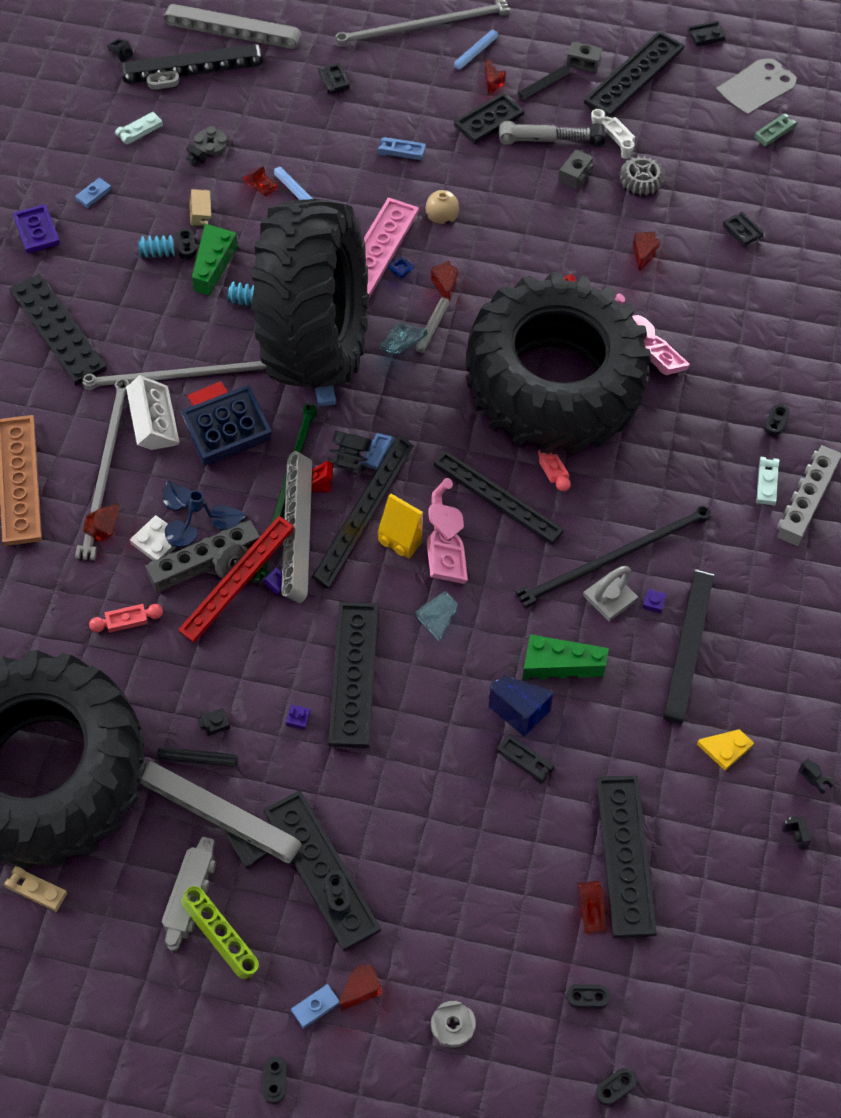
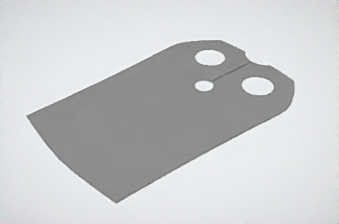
[716,59,797,113]

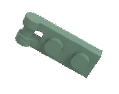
[754,114,798,147]

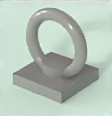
[583,566,638,621]

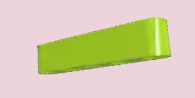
[181,886,259,979]

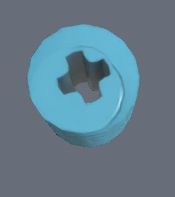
[139,235,175,258]
[227,282,254,306]

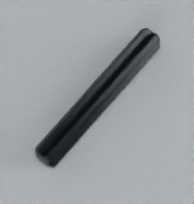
[518,65,570,100]
[157,747,238,766]

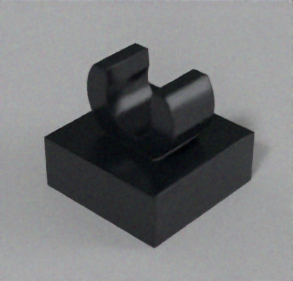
[186,144,207,167]

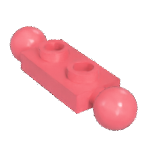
[538,449,571,492]
[89,604,163,633]

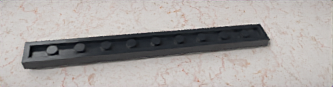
[311,434,414,589]

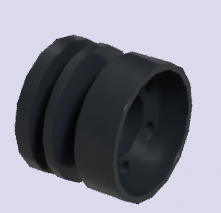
[327,430,373,471]

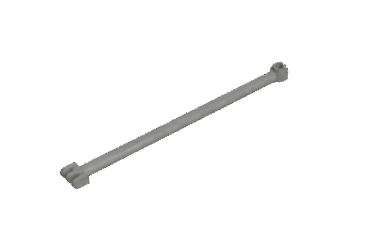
[336,0,511,47]
[83,361,267,390]
[75,378,129,561]

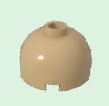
[426,190,459,224]

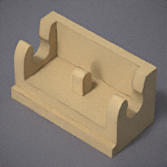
[189,189,211,226]

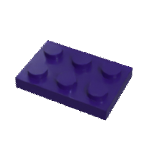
[13,204,60,253]

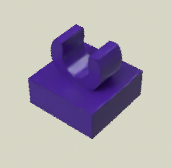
[286,705,311,730]

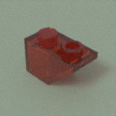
[82,503,120,542]

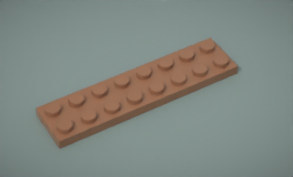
[0,415,42,546]

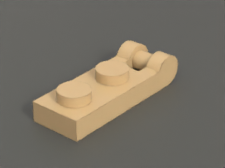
[4,866,67,912]

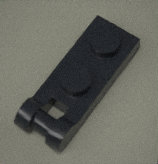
[496,734,555,784]

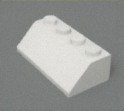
[126,375,180,450]

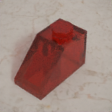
[633,232,660,270]
[431,261,459,302]
[577,880,606,933]
[339,964,382,1012]

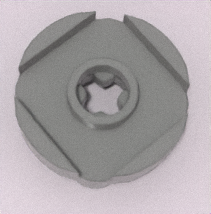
[431,1001,476,1048]

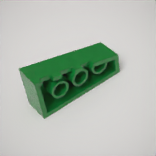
[192,223,238,296]
[522,634,609,680]

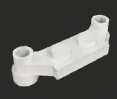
[591,109,635,159]

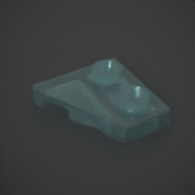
[380,322,428,355]
[415,591,458,640]

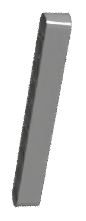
[163,4,301,49]
[281,451,312,603]
[139,761,302,863]

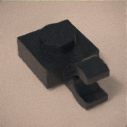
[799,758,834,794]

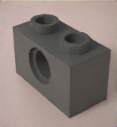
[566,41,603,73]
[558,149,594,189]

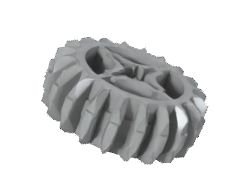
[620,156,665,196]

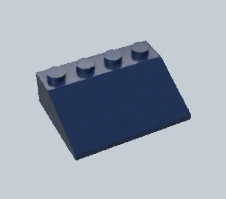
[181,385,272,466]

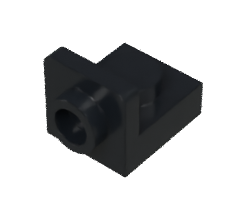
[106,38,134,62]
[197,708,230,736]
[782,816,811,850]

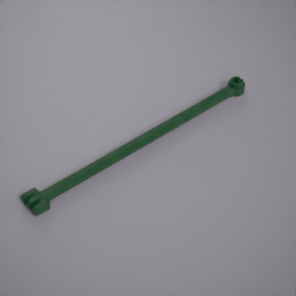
[250,403,317,584]

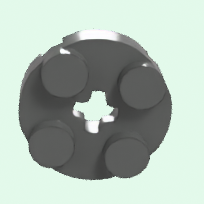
[194,126,227,157]
[213,542,248,579]

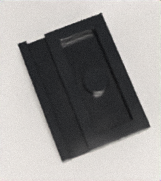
[688,21,726,46]
[318,63,350,94]
[722,211,764,247]
[225,832,270,869]

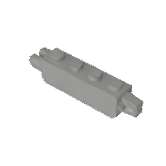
[162,837,216,951]

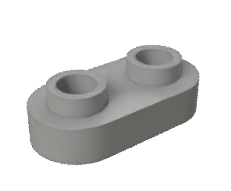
[147,71,179,90]

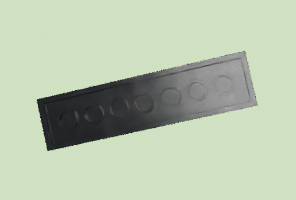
[583,31,685,117]
[9,274,107,386]
[328,602,378,748]
[596,775,657,938]
[263,790,381,952]

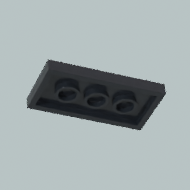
[454,92,524,144]

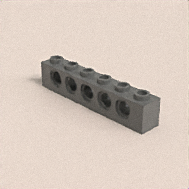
[145,520,260,593]

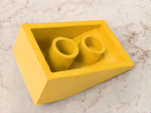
[378,494,423,559]

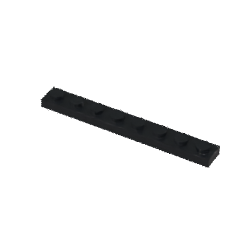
[433,450,564,545]

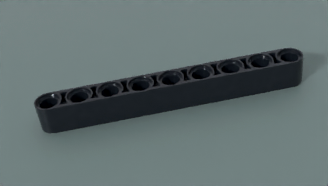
[121,44,264,84]
[663,569,715,724]

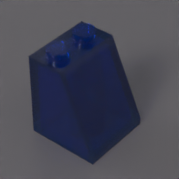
[488,675,554,737]

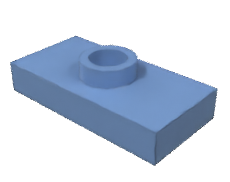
[75,178,112,208]
[362,433,394,469]
[291,984,340,1029]

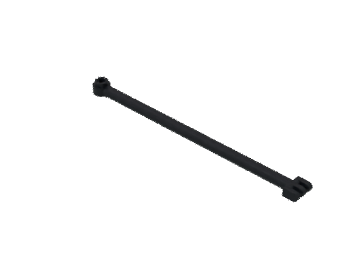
[515,505,711,608]

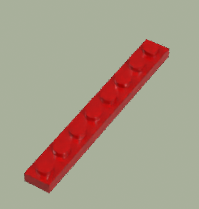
[178,516,294,643]

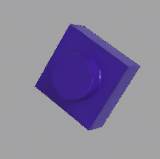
[262,567,282,595]
[643,589,667,613]

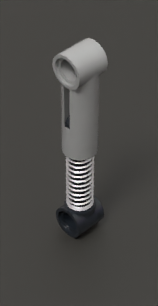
[499,121,606,146]

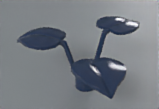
[163,480,246,547]

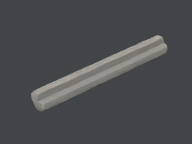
[416,297,449,353]

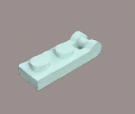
[115,112,163,144]
[756,457,779,506]

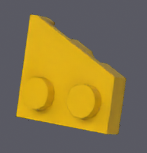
[697,729,754,771]

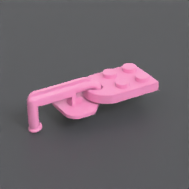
[615,294,690,375]
[427,478,468,584]

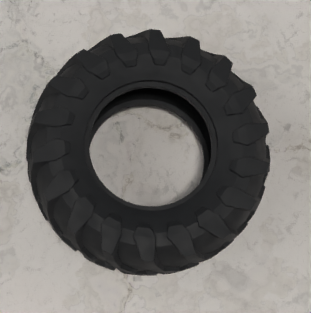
[252,199,369,388]
[465,272,651,454]
[0,650,146,868]

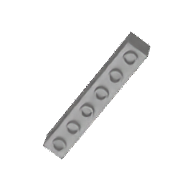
[777,445,841,546]

